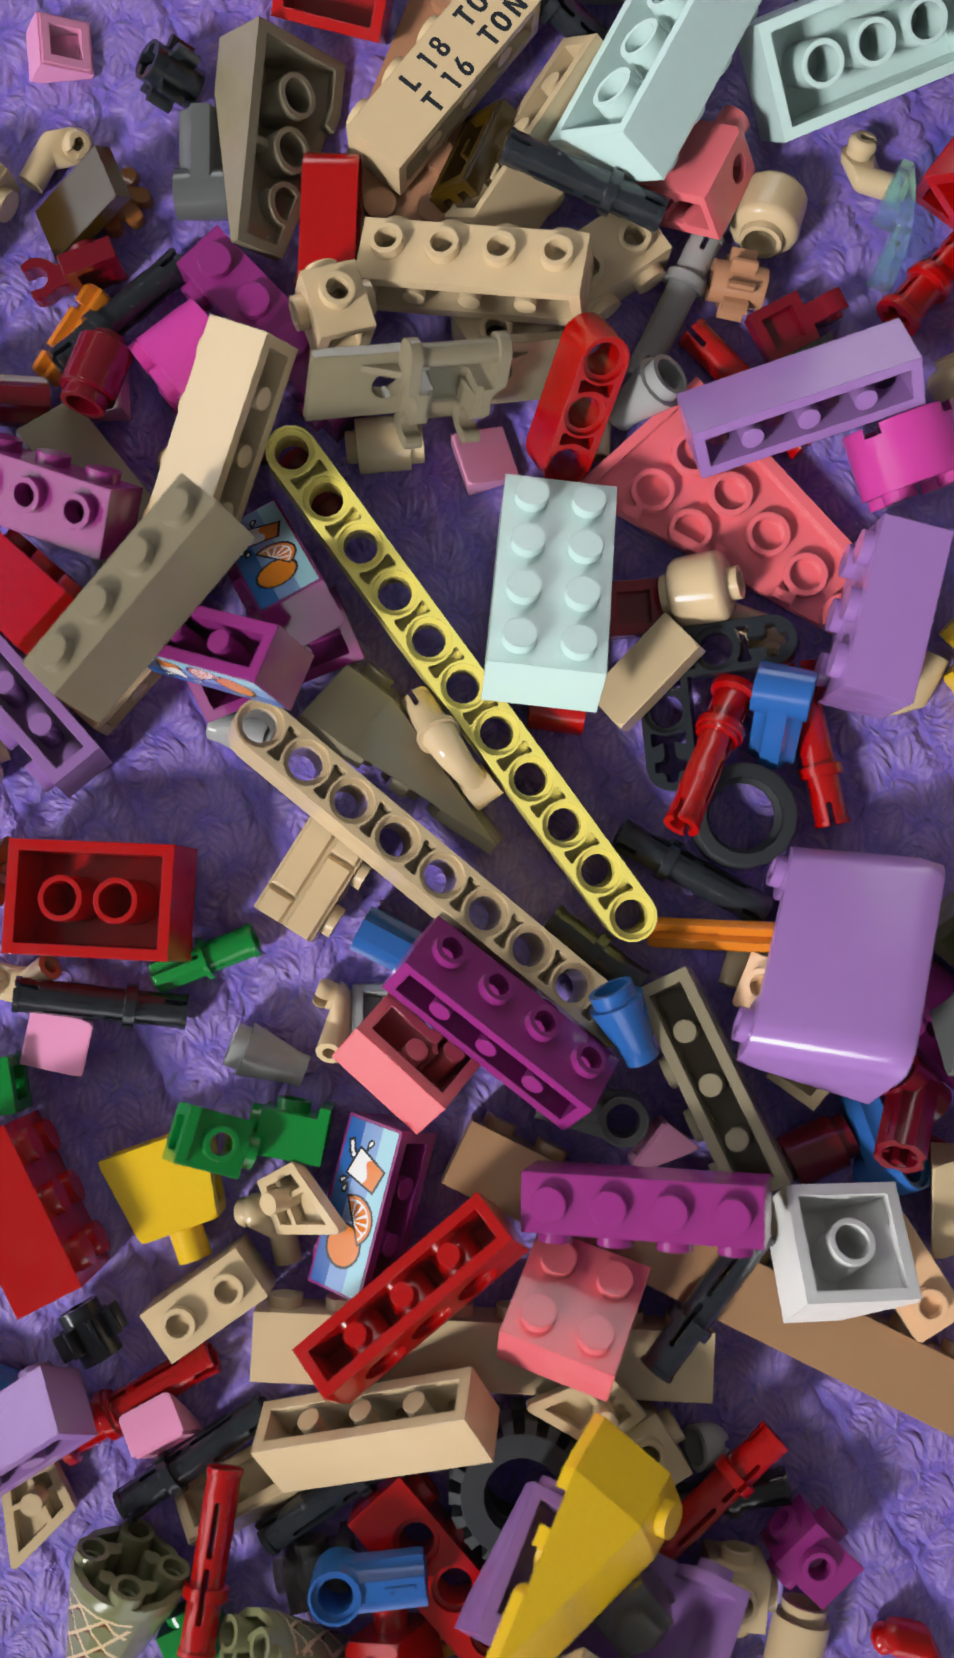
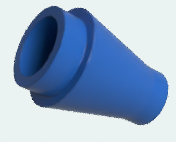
[589,977,659,1068]

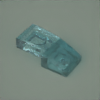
[865,158,916,294]

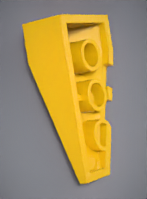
[486,1413,682,1658]

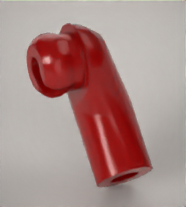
[870,1616,943,1658]

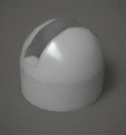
[682,1421,730,1473]

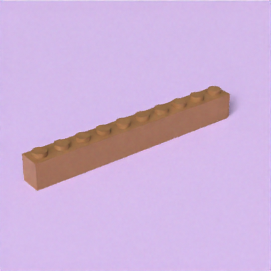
[442,1111,954,1437]

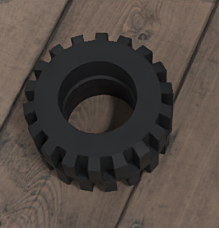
[449,1398,578,1560]

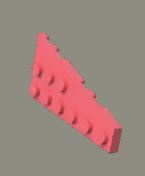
[581,376,853,635]

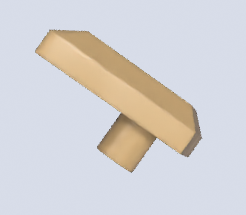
[257,1161,347,1235]
[527,1378,646,1440]
[1,1461,79,1570]

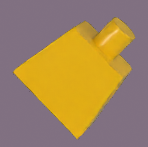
[98,1133,226,1265]

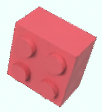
[496,1233,651,1402]

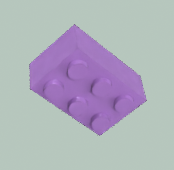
[814,513,954,719]

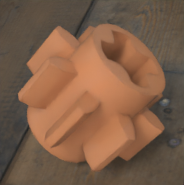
[704,246,770,322]

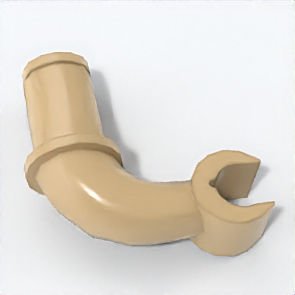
[401,686,504,811]

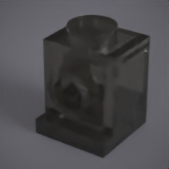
[273,1520,359,1615]
[594,1565,675,1658]

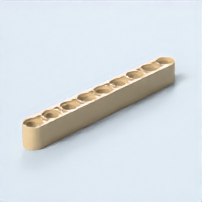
[227,699,615,1047]

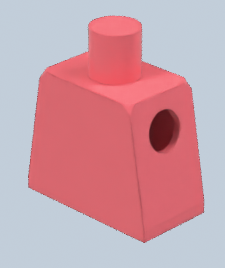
[635,105,755,240]

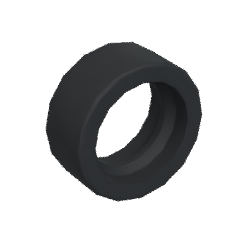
[688,762,798,869]

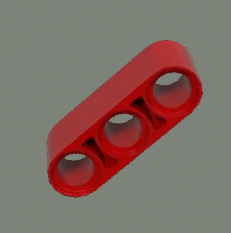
[297,152,362,279]
[526,312,630,482]

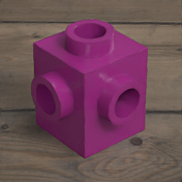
[760,1493,864,1610]

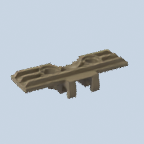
[303,330,563,449]

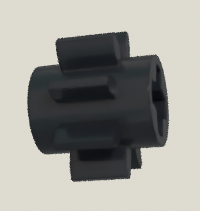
[135,34,205,114]
[52,1295,129,1370]

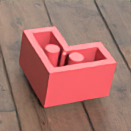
[331,993,480,1135]

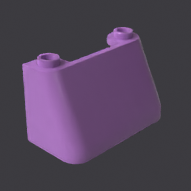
[731,846,945,1104]
[455,1476,751,1658]

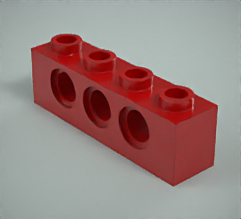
[292,1192,530,1404]
[347,1472,490,1658]

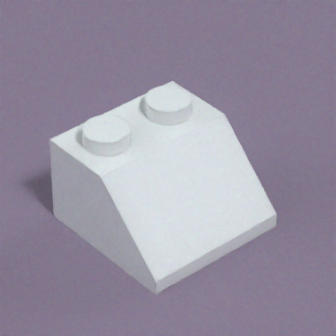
[770,1182,922,1323]

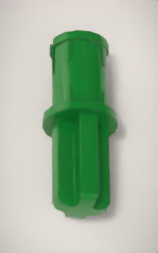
[149,922,263,992]

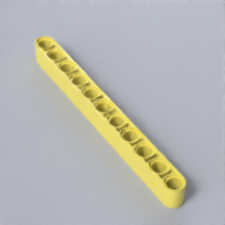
[265,425,658,942]

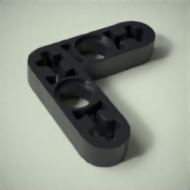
[641,615,800,792]

